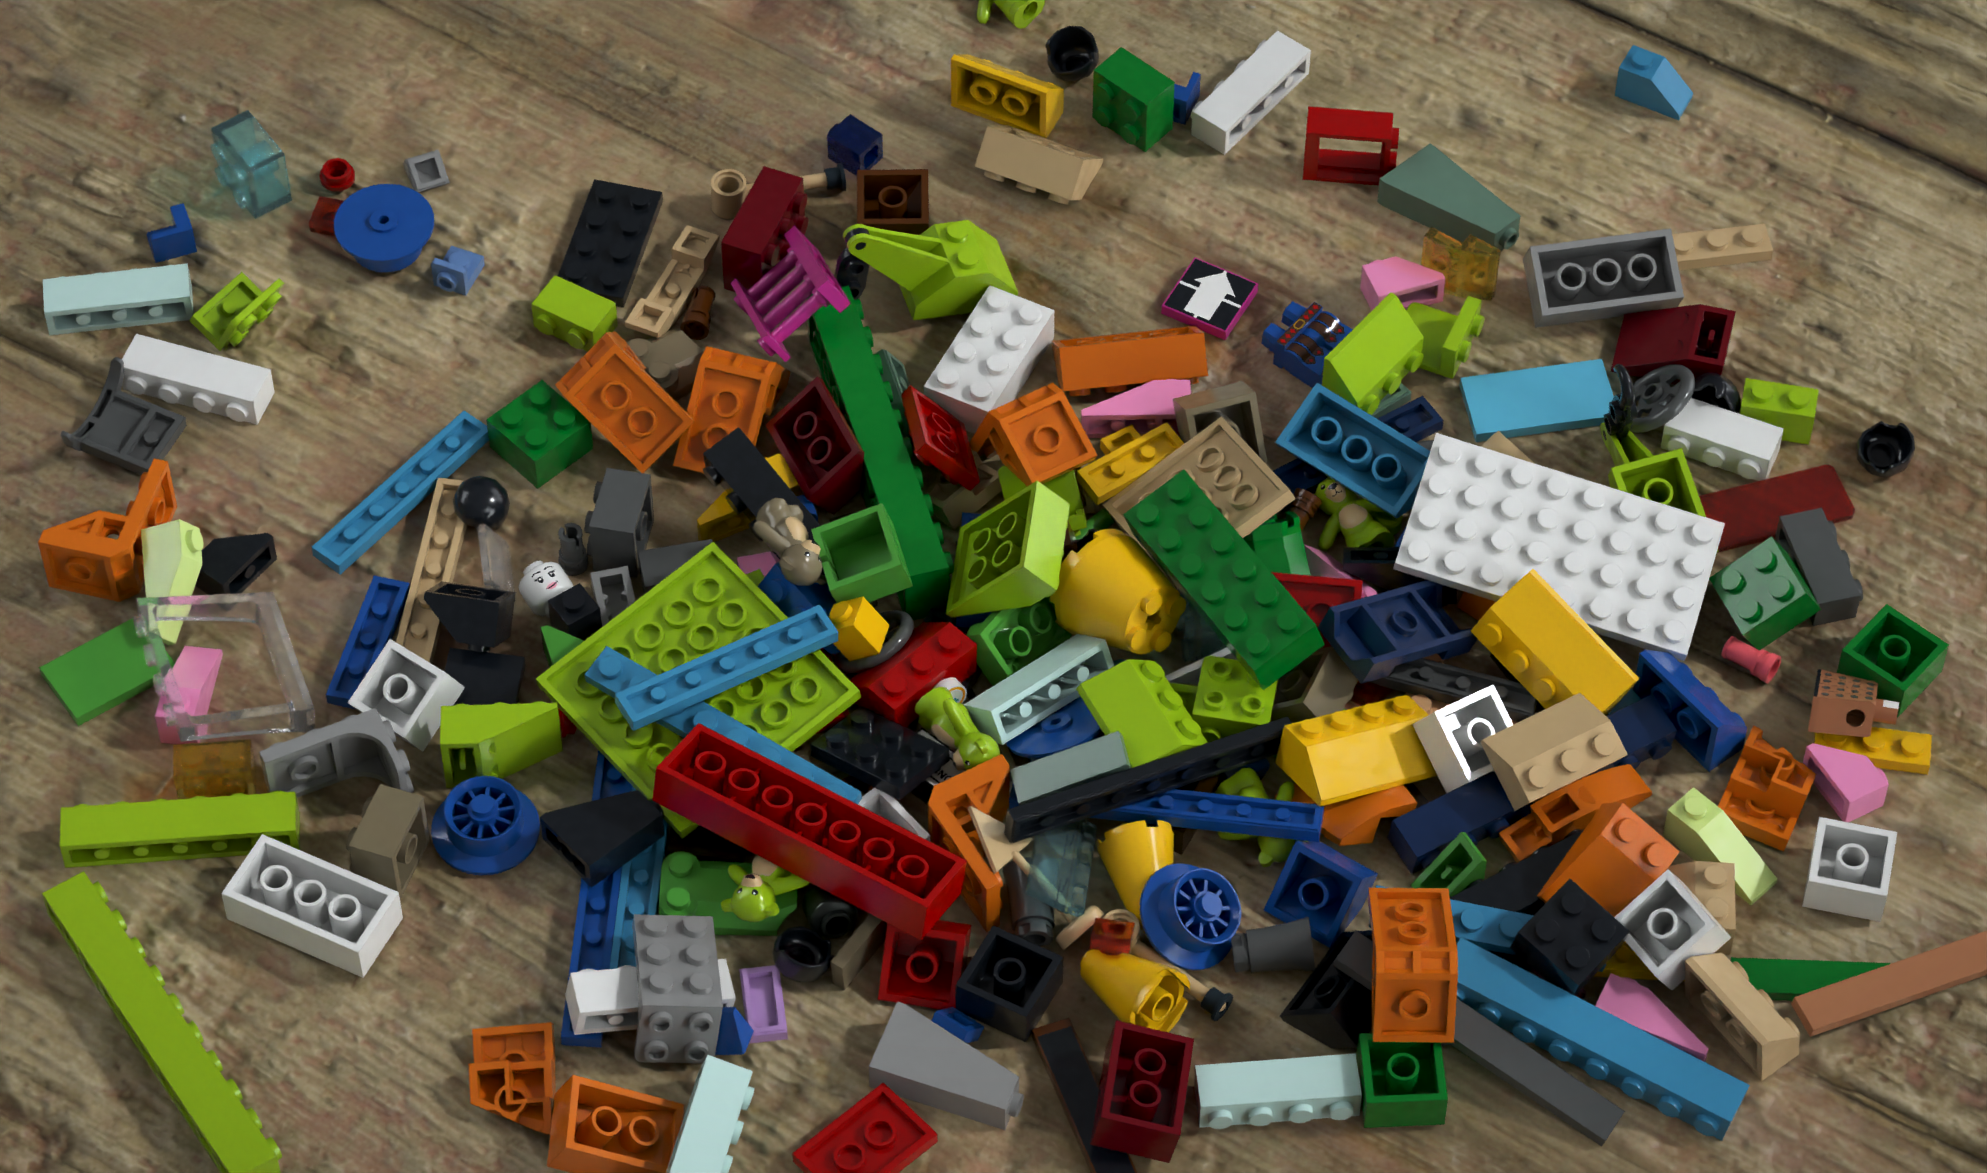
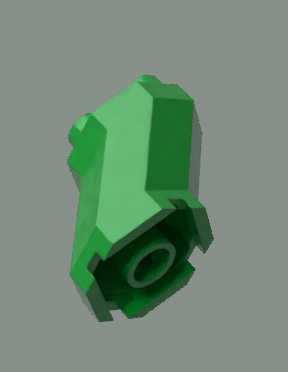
[1243,512,1311,576]

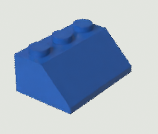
[1633,649,1747,772]

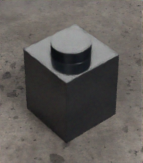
[548,583,602,641]

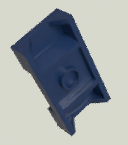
[1317,580,1477,684]

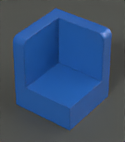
[1173,72,1201,125]
[146,203,197,263]

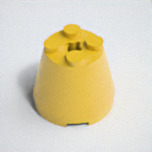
[1050,529,1186,654]

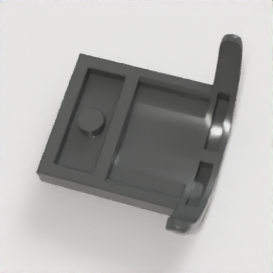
[61,357,187,475]

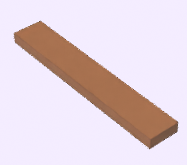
[1791,931,1987,1037]

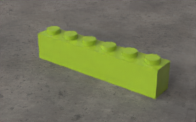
[59,791,300,868]

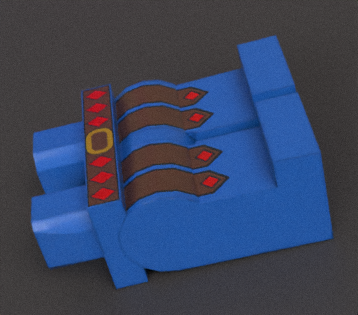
[1261,301,1353,388]

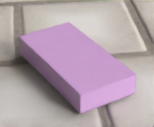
[739,965,788,1044]

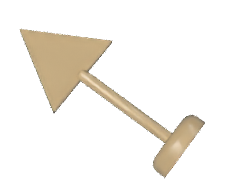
[968,806,1104,951]

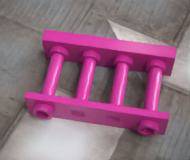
[731,225,851,362]

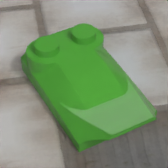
[967,597,1072,686]
[659,851,798,936]

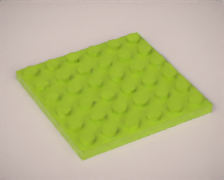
[536,542,861,839]

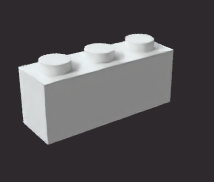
[1660,398,1784,483]

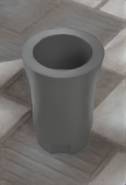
[1002,857,1057,946]
[1231,917,1315,973]

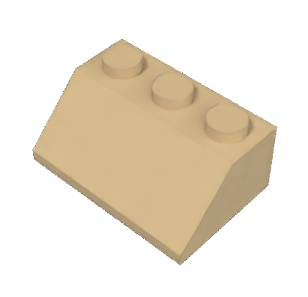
[975,125,1103,205]
[1480,693,1628,811]
[1685,953,1800,1081]

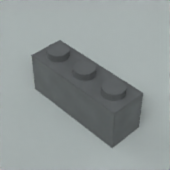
[1775,508,1863,626]

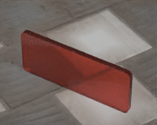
[1699,465,1855,553]

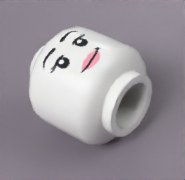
[519,561,573,618]

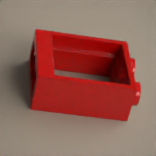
[1302,106,1399,186]

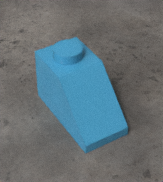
[1615,45,1693,120]

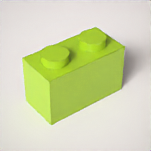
[531,275,618,352]
[1739,378,1819,445]

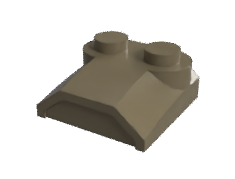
[626,328,704,401]

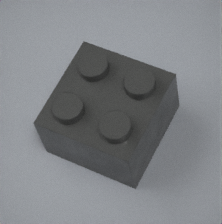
[584,468,654,578]

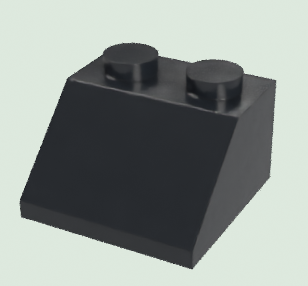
[424,581,516,652]

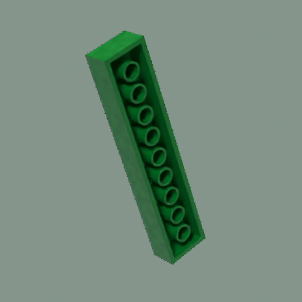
[807,286,954,620]

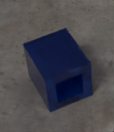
[827,114,883,176]

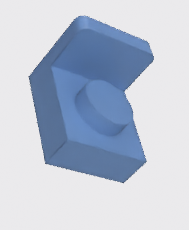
[431,246,485,296]

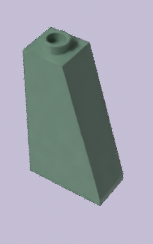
[1377,143,1521,257]

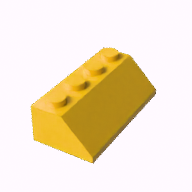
[1471,569,1640,716]
[1275,695,1438,807]

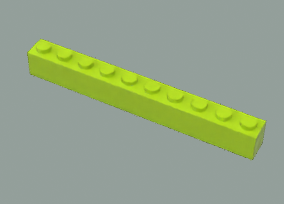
[42,871,282,1173]

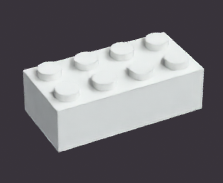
[924,285,1055,434]
[221,834,403,978]

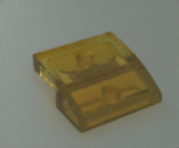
[1421,227,1501,301]

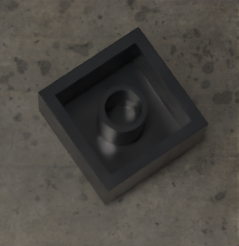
[1510,879,1630,995]
[955,926,1064,1042]

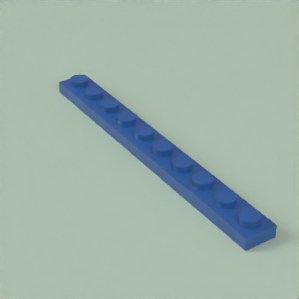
[561,750,633,1048]

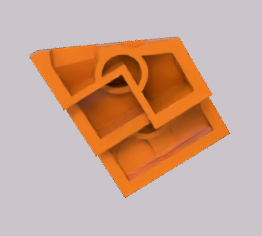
[1718,725,1817,852]
[1274,783,1418,846]
[468,1022,556,1135]

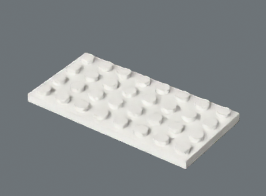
[1393,433,1725,661]

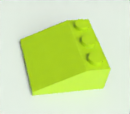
[946,481,1070,617]

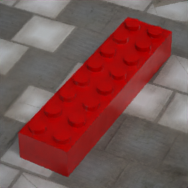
[652,723,967,940]

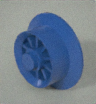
[334,184,435,273]
[1006,696,1102,762]
[431,776,540,875]
[1140,863,1241,971]

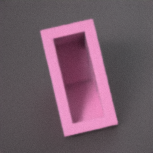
[1360,256,1445,311]
[1803,743,1889,823]

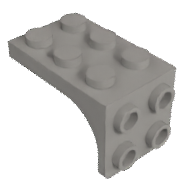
[259,708,414,798]
[632,914,723,1063]

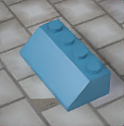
[1275,383,1430,519]

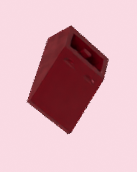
[1611,304,1736,385]

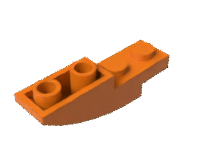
[1499,764,1652,863]

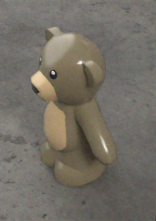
[753,498,827,586]

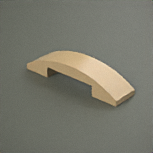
[625,225,719,338]

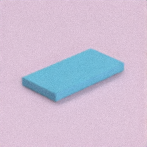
[1459,359,1614,442]

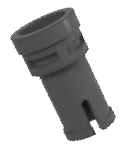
[558,523,589,576]

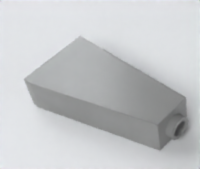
[869,1002,1024,1130]

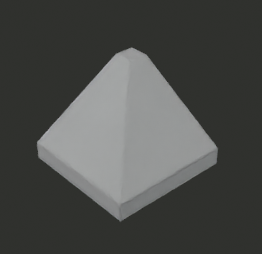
[403,150,450,193]

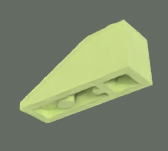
[141,519,204,645]
[1663,787,1777,905]

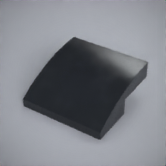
[444,648,526,706]

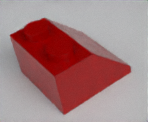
[878,920,972,1010]

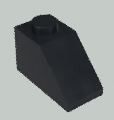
[195,533,277,607]

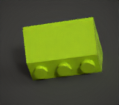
[1322,292,1424,415]
[1076,659,1208,768]

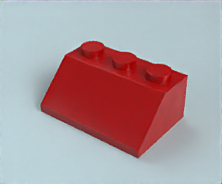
[850,622,977,727]

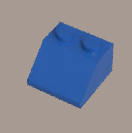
[1264,840,1378,948]

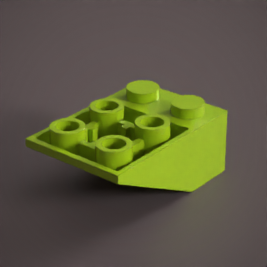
[440,701,563,788]

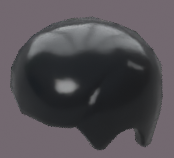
[1046,26,1099,81]
[1691,372,1741,413]
[1856,421,1915,477]
[453,476,510,533]
[773,926,834,983]

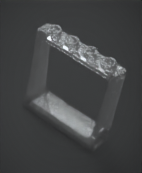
[133,592,315,742]

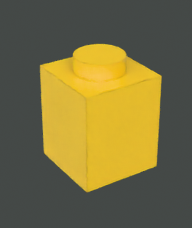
[829,596,889,661]

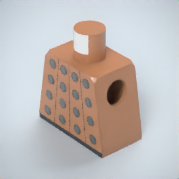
[1808,669,1899,737]

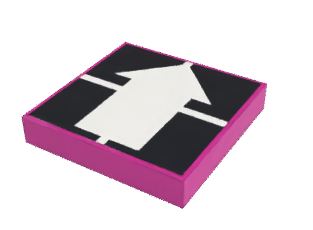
[1161,257,1259,340]

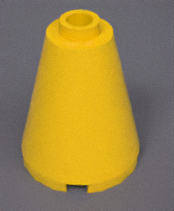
[1096,820,1174,933]
[1080,946,1190,1033]

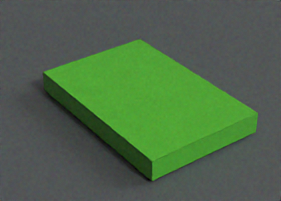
[39,615,175,726]

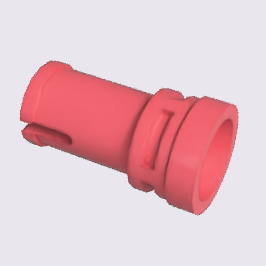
[1721,636,1781,684]

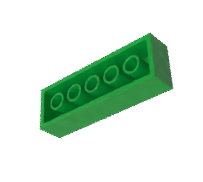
[1123,470,1325,690]

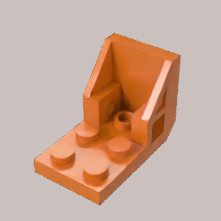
[555,331,695,473]
[673,346,791,474]
[969,382,1098,486]
[38,458,177,602]
[928,754,1010,932]
[1368,888,1458,1043]

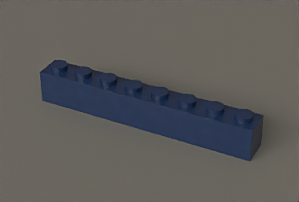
[1387,694,1677,875]

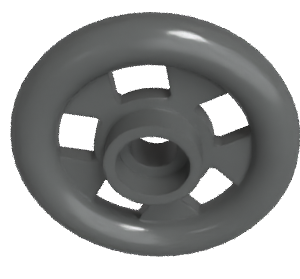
[1630,364,1695,433]
[833,610,914,674]

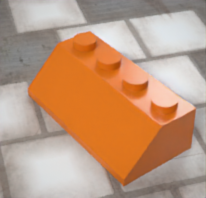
[1051,326,1208,396]

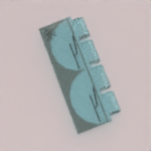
[1025,819,1097,917]

